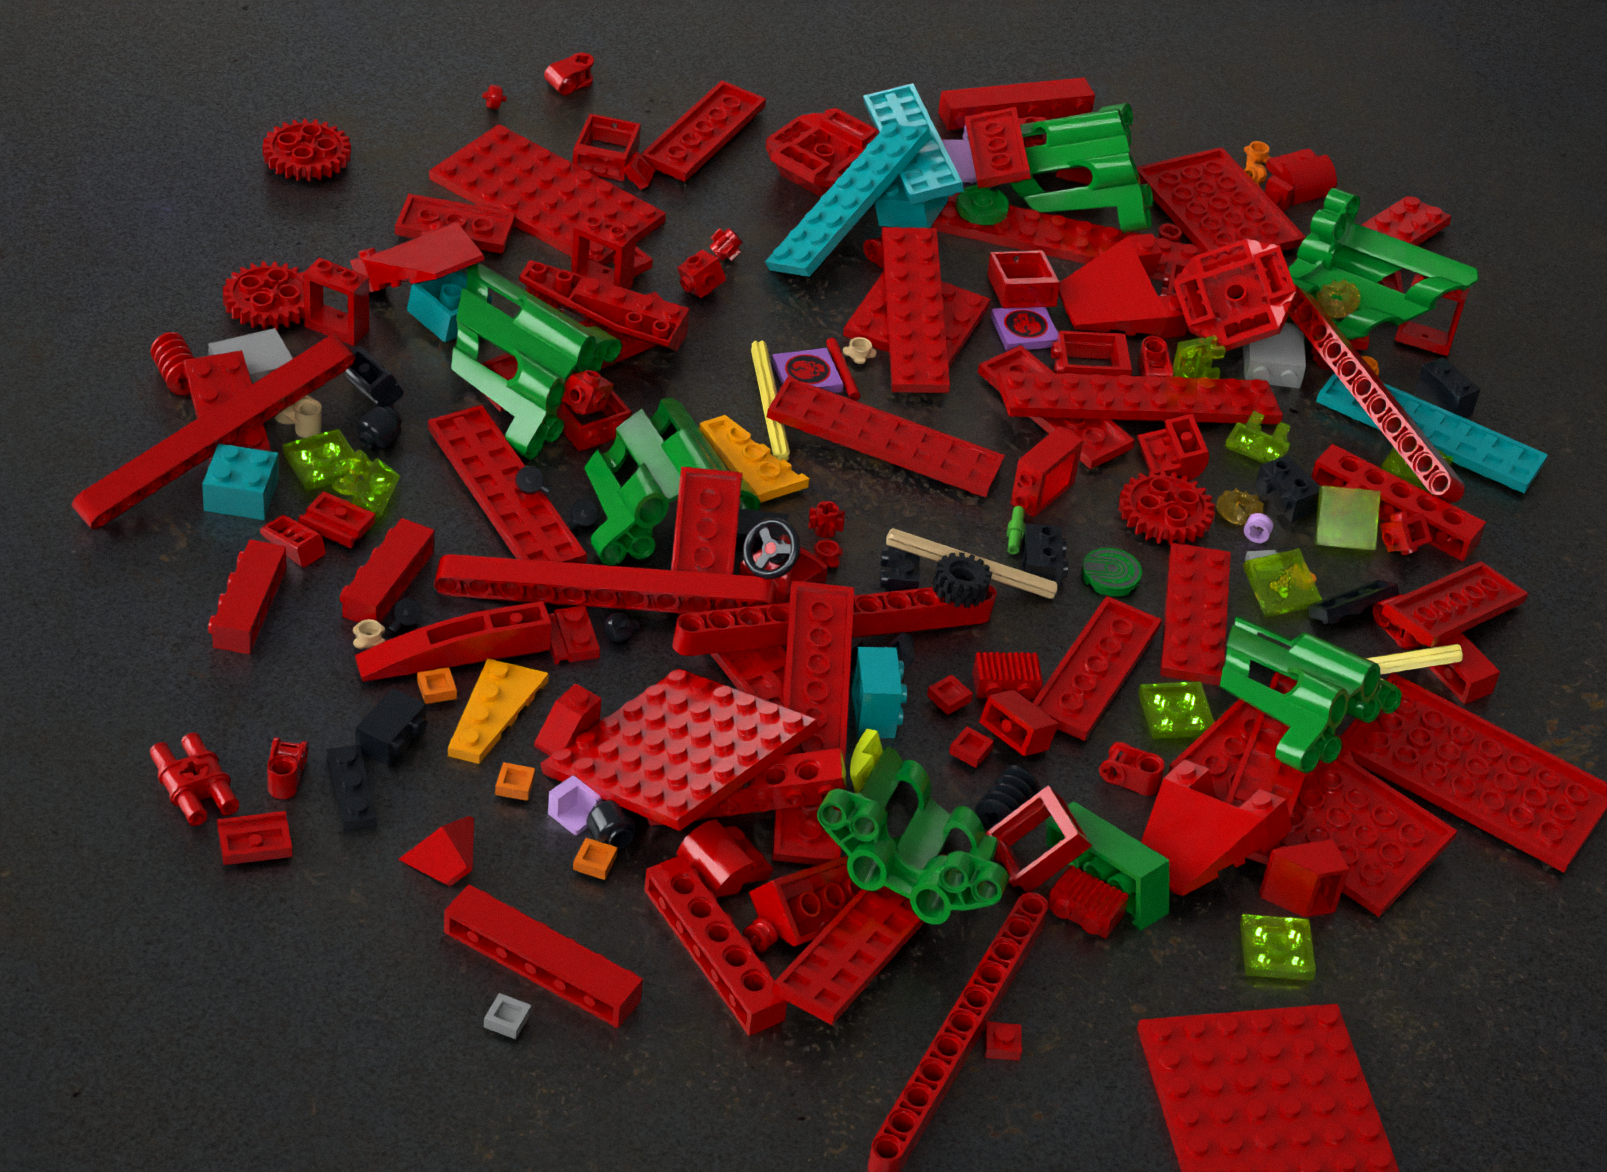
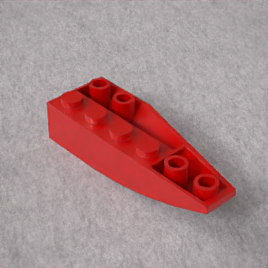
[519,260,690,351]
[355,601,552,682]

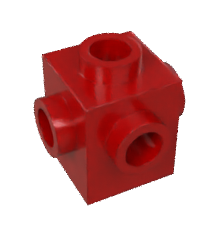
[677,249,726,298]
[562,370,614,415]
[1380,510,1432,555]

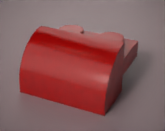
[1265,148,1337,205]
[1137,413,1209,482]
[676,819,774,897]

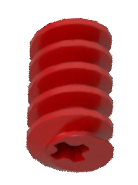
[150,332,194,396]

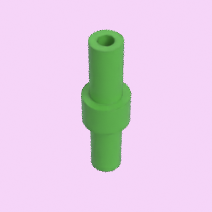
[1007,506,1025,555]

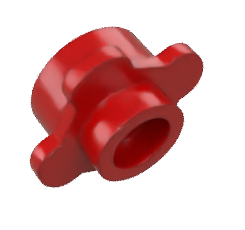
[813,539,843,568]

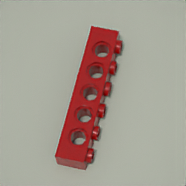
[1311,444,1486,562]
[647,748,847,826]
[644,855,789,1036]

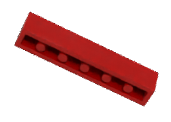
[938,77,1095,130]
[444,884,643,1028]

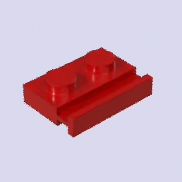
[298,491,375,548]
[548,605,600,664]
[217,811,293,865]

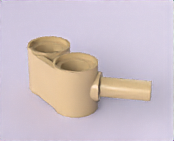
[274,395,322,438]

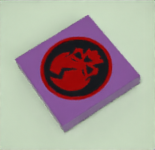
[990,307,1058,352]
[772,348,843,393]

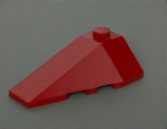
[749,856,861,946]

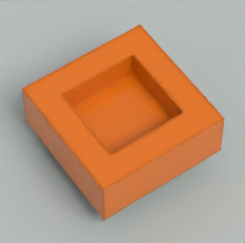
[417,667,457,704]
[495,762,536,801]
[573,838,618,880]

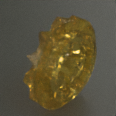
[1316,279,1360,319]
[1216,488,1264,525]

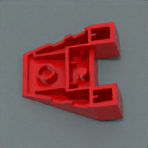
[350,219,485,292]
[1058,233,1188,339]
[1141,759,1292,896]

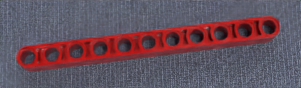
[1289,284,1465,503]
[71,334,356,530]
[434,554,777,614]
[672,585,997,656]
[867,892,1048,1172]

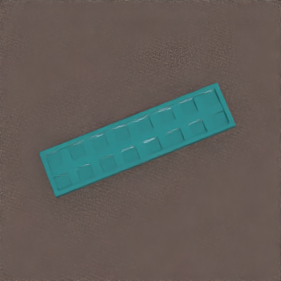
[863,83,964,204]
[765,124,932,277]
[1316,371,1548,494]

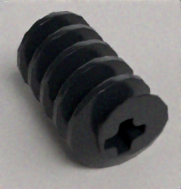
[975,765,1040,831]

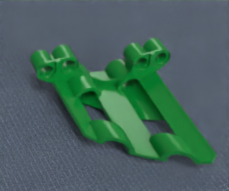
[967,102,1153,233]
[1233,188,1479,340]
[451,263,622,460]
[584,397,760,566]
[1220,615,1402,774]
[817,746,1009,925]

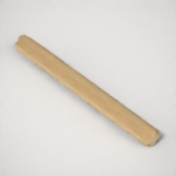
[886,528,1058,599]

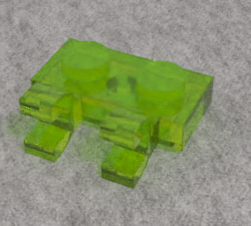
[1173,335,1226,379]
[1225,411,1291,463]
[332,449,401,520]

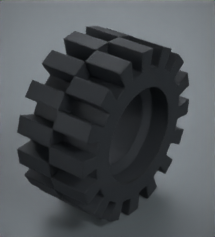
[932,552,992,608]

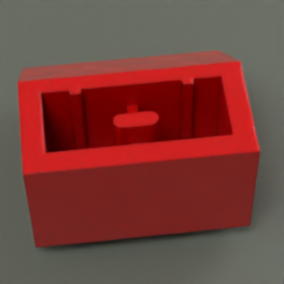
[1259,839,1349,918]

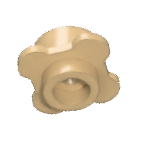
[843,337,877,364]
[353,619,385,649]

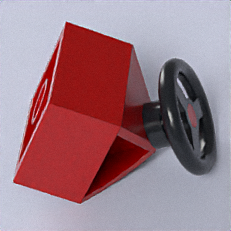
[739,518,828,604]

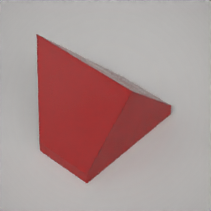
[398,816,474,887]

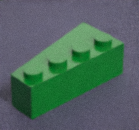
[1046,802,1169,931]

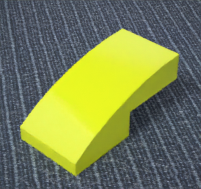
[850,729,883,794]

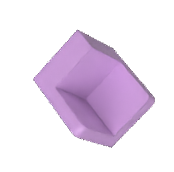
[548,775,601,835]

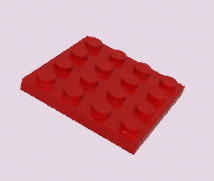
[843,271,991,368]

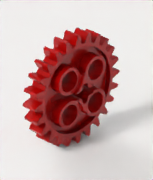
[262,119,351,181]
[223,261,304,330]
[1118,470,1215,545]

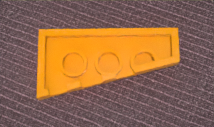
[699,415,809,503]
[448,658,549,764]

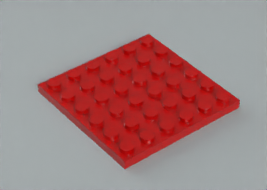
[540,668,819,831]
[1137,1003,1400,1172]

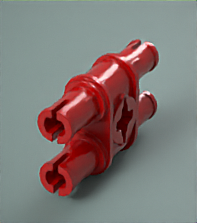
[150,732,239,826]

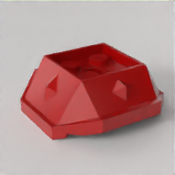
[765,108,879,197]
[1173,239,1297,351]

